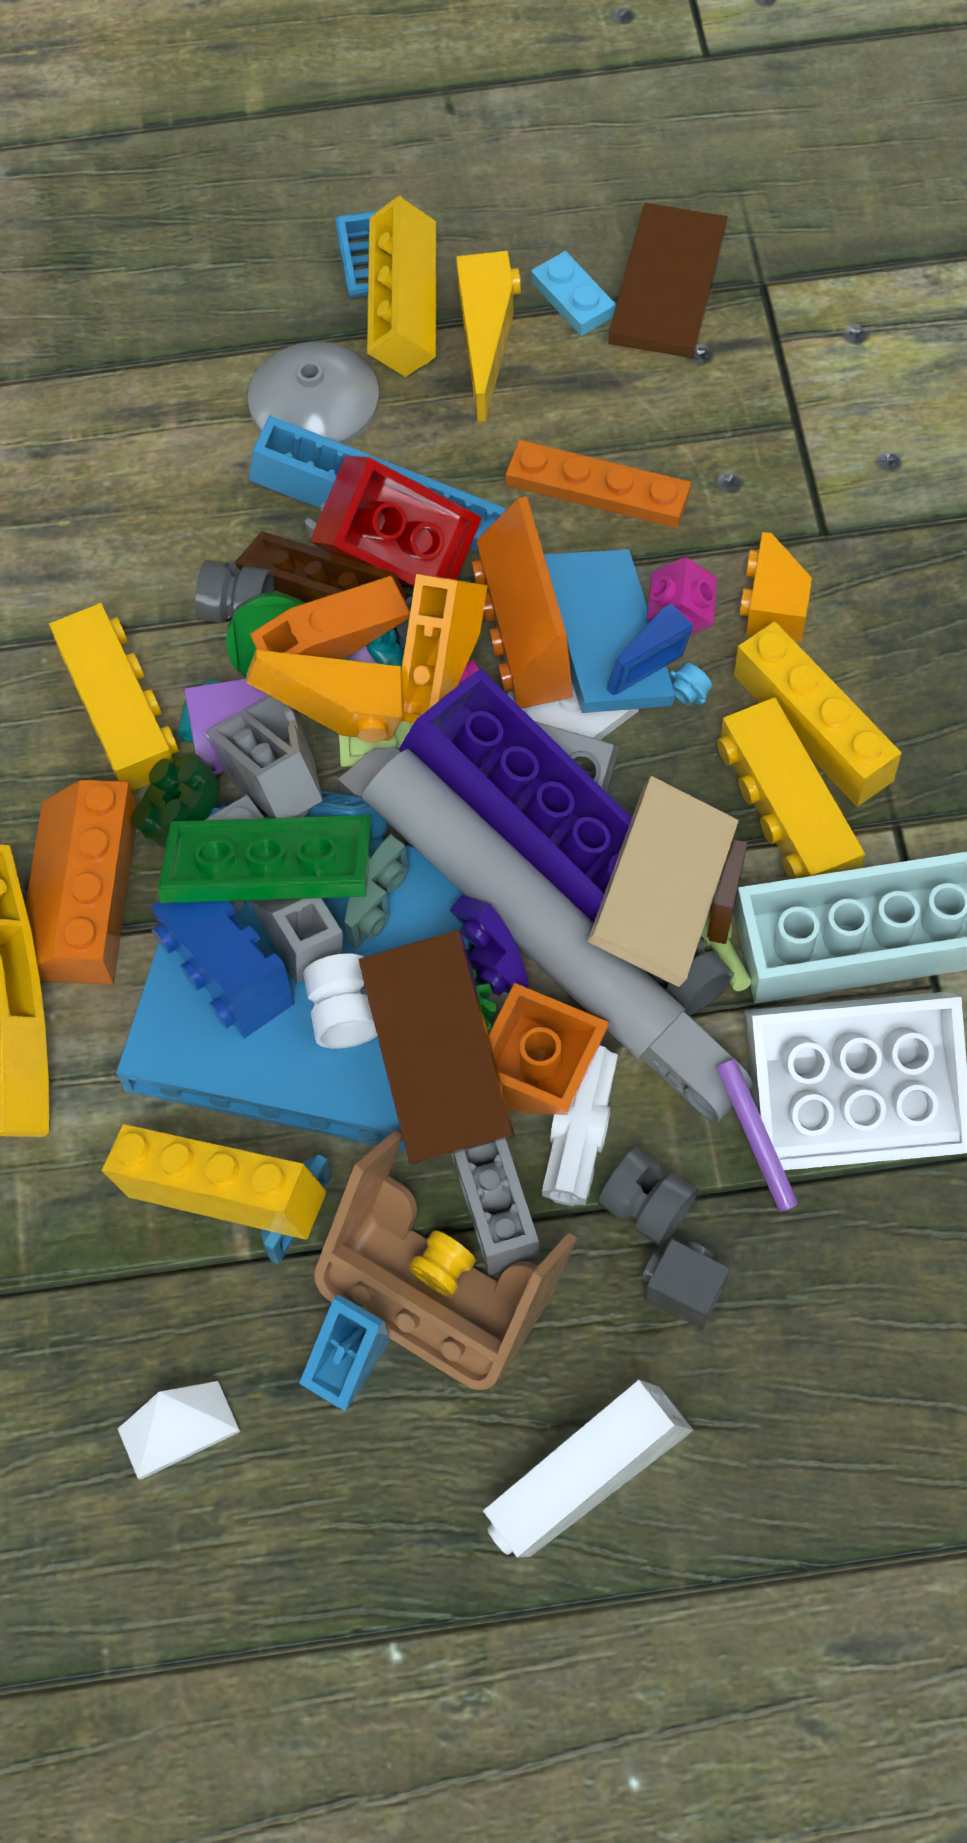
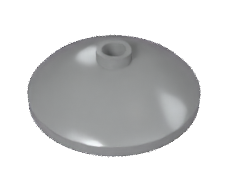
[248,342,379,445]

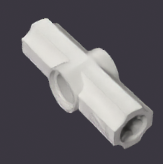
[542,1046,618,1206]

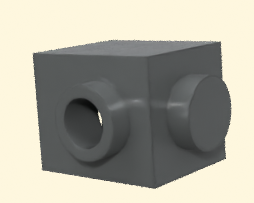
[642,1239,730,1329]

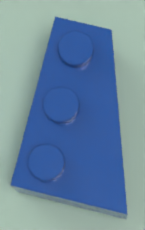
[151,901,295,1039]

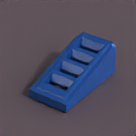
[607,603,693,695]

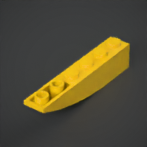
[0,844,49,1137]

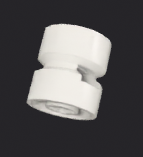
[303,954,377,1049]

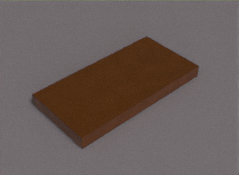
[608,203,728,358]
[358,930,515,1165]

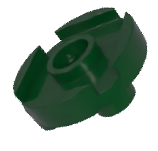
[131,754,220,848]

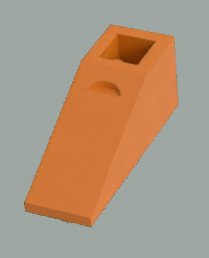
[250,576,410,660]

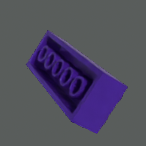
[398,668,632,922]

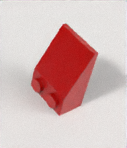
[309,456,482,589]

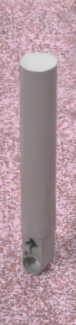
[362,749,753,1123]

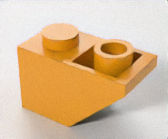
[739,532,812,643]

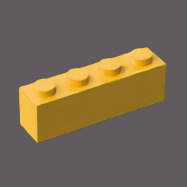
[367,196,436,377]
[49,603,179,791]
[734,621,902,807]
[717,697,865,879]
[102,1124,327,1240]

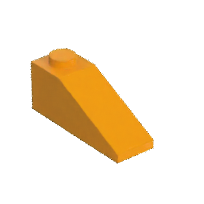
[401,574,488,724]
[246,650,402,743]

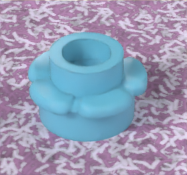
[669,662,713,706]

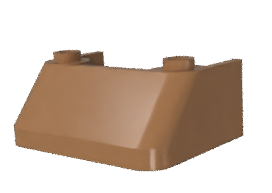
[314,1130,578,1390]

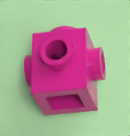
[647,557,717,636]

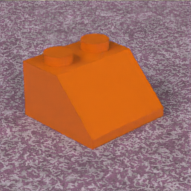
[489,983,609,1115]

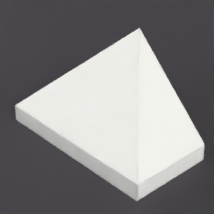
[118,1381,240,1480]

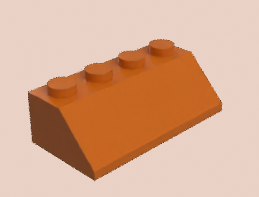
[471,496,573,709]
[25,780,137,984]

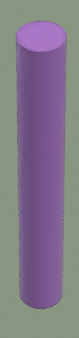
[716,1058,799,1212]

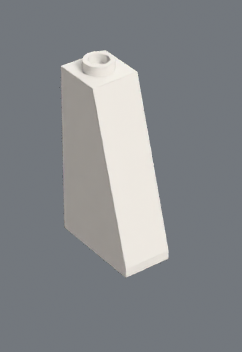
[483,1380,693,1557]

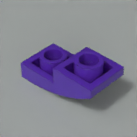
[449,895,529,996]

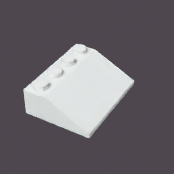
[744,992,967,1170]

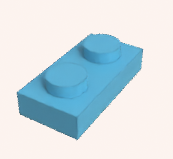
[531,251,616,336]

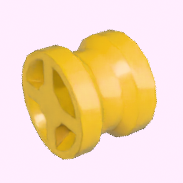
[408,1231,476,1297]

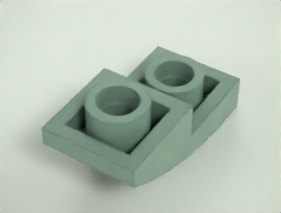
[344,834,408,949]

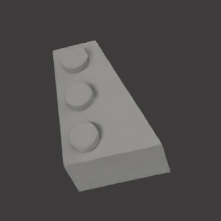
[205,695,323,818]

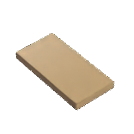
[587,776,739,987]

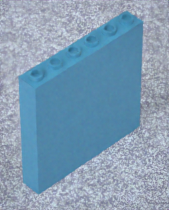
[116,806,475,1152]

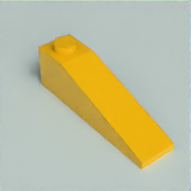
[456,251,521,422]

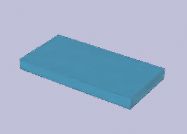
[544,549,676,713]

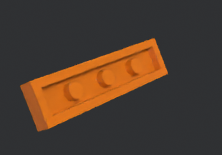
[506,440,692,528]

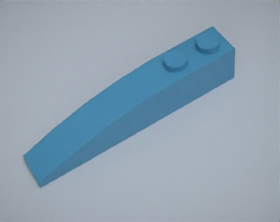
[248,415,507,551]

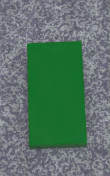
[158,815,373,903]

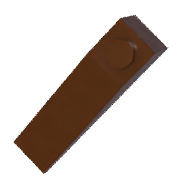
[235,531,408,632]

